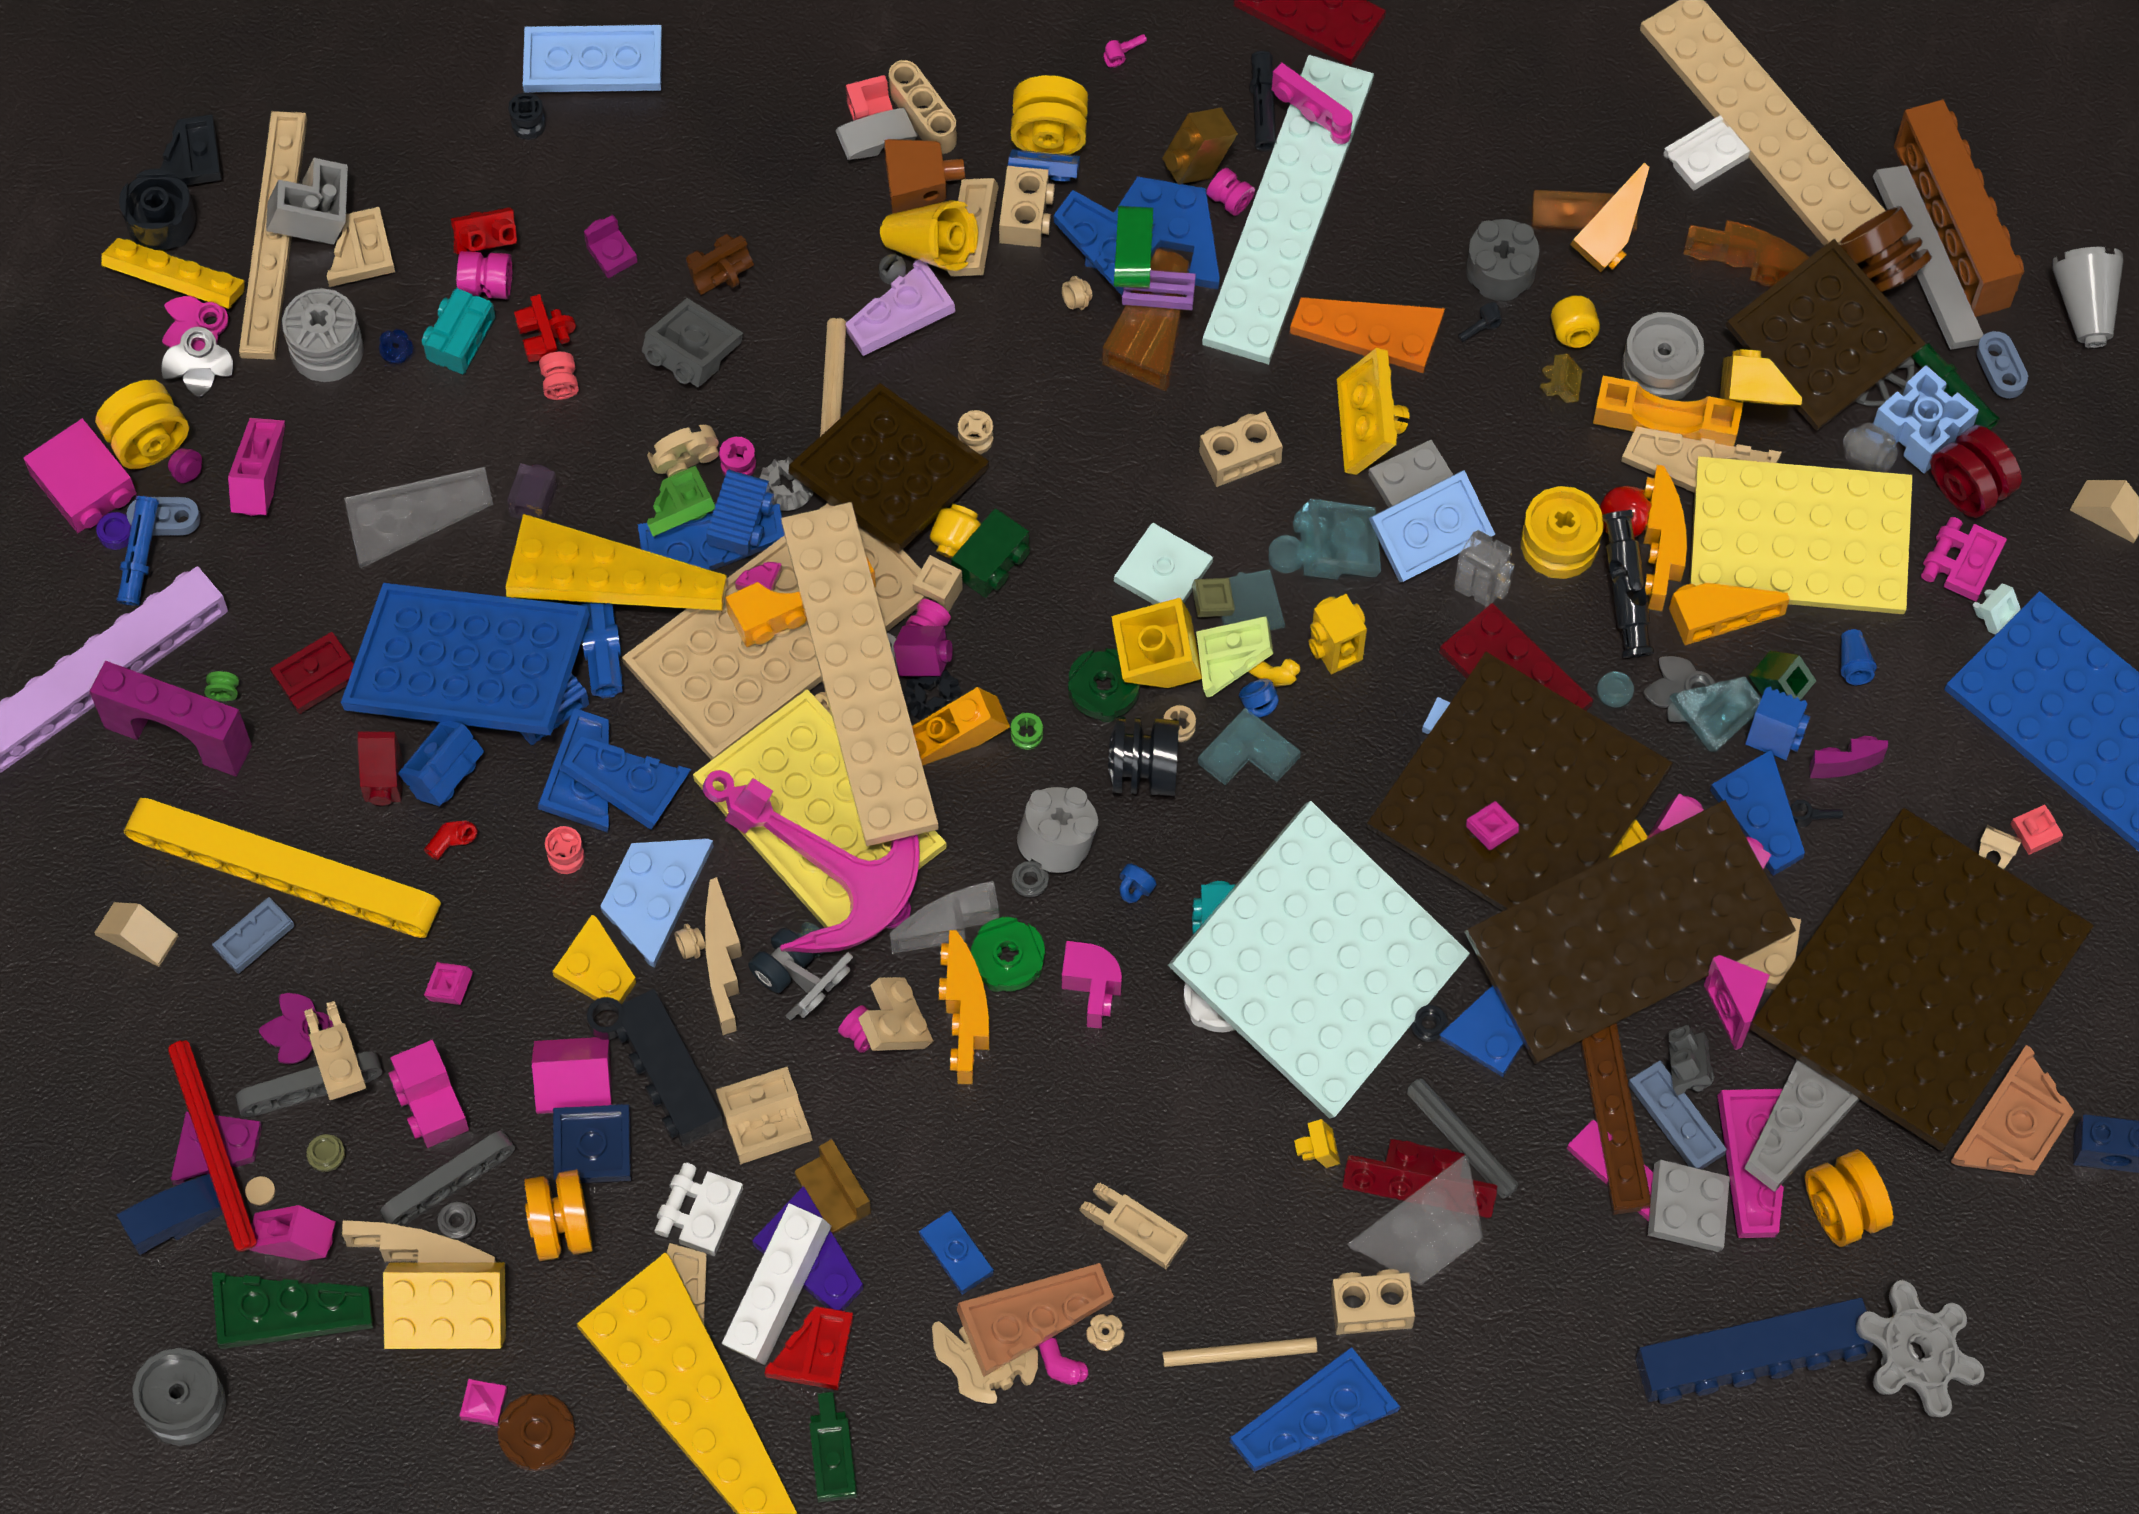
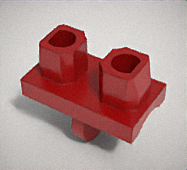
[451,207,517,255]
[514,294,576,362]

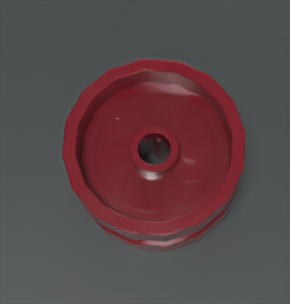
[1930,425,2022,518]

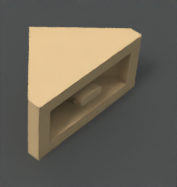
[2070,480,2139,543]
[95,902,179,967]

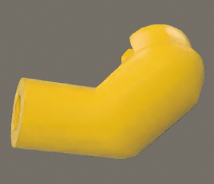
[1248,659,1301,687]

